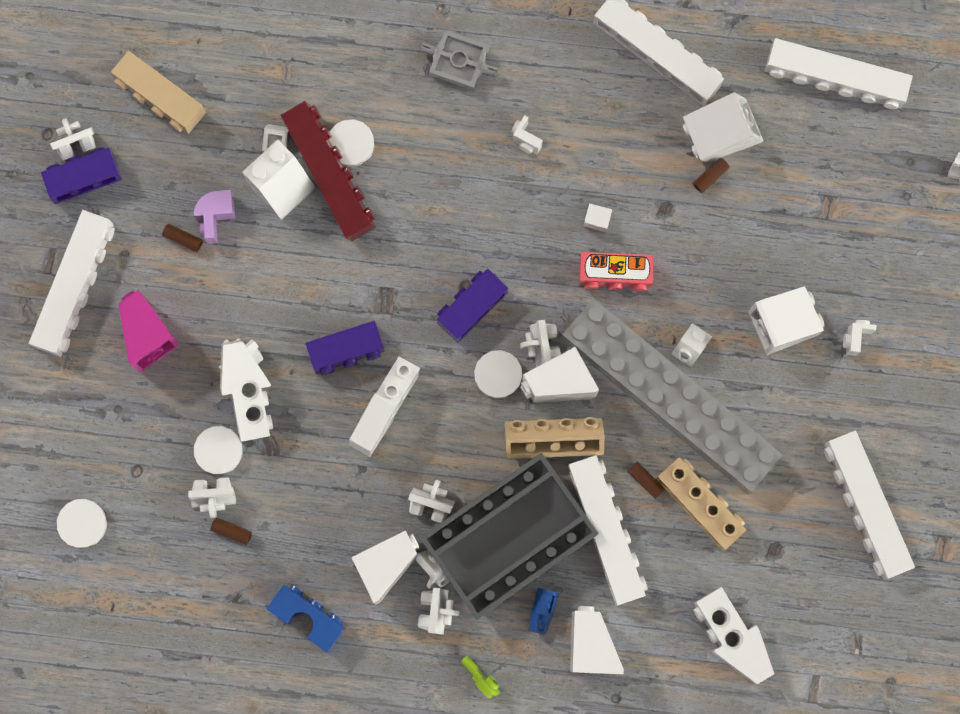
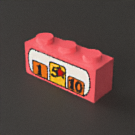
[579,252,654,292]

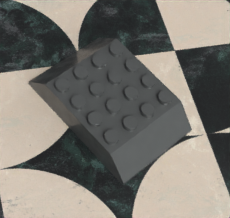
[420,453,599,620]

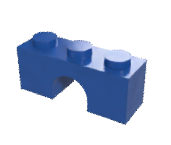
[267,584,346,653]

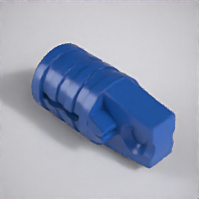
[529,588,559,635]

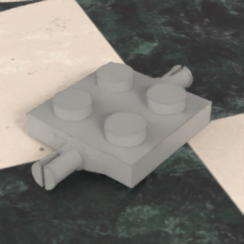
[420,30,498,90]

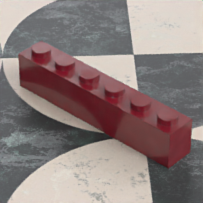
[281,101,376,241]

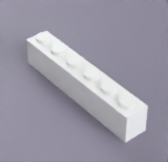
[593,0,724,107]
[765,38,913,110]
[28,210,115,357]
[824,430,915,580]
[567,455,648,606]

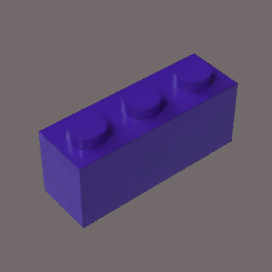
[41,147,122,204]
[437,268,508,343]
[305,321,385,375]

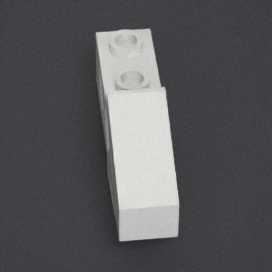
[220,340,273,442]
[349,357,420,457]
[693,587,774,684]

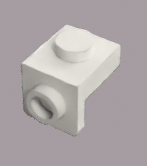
[511,115,543,155]
[843,320,877,356]
[672,323,712,367]
[416,550,449,590]

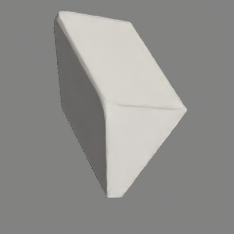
[262,124,290,151]
[583,203,612,232]

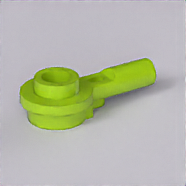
[461,655,500,699]

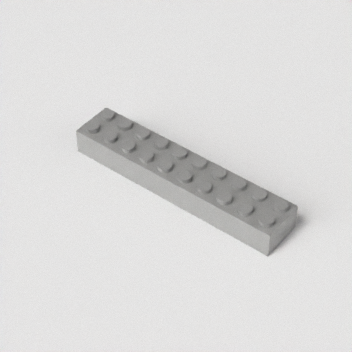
[561,298,783,495]

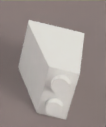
[683,92,764,163]
[242,139,316,220]
[748,286,825,356]
[520,347,599,403]
[351,531,420,604]
[570,606,624,674]

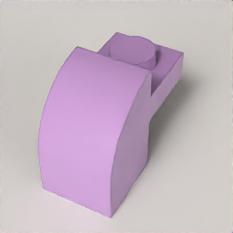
[194,190,235,244]

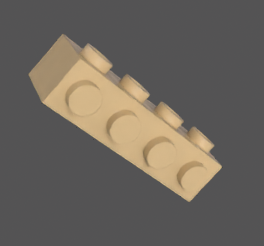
[111,50,206,134]
[505,417,605,459]
[656,457,746,551]

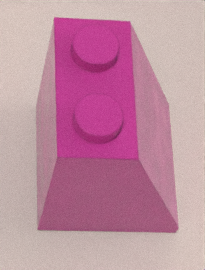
[118,290,179,373]

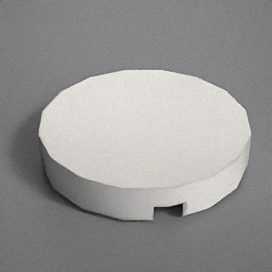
[329,119,375,167]
[474,350,522,399]
[194,426,243,475]
[57,499,107,548]

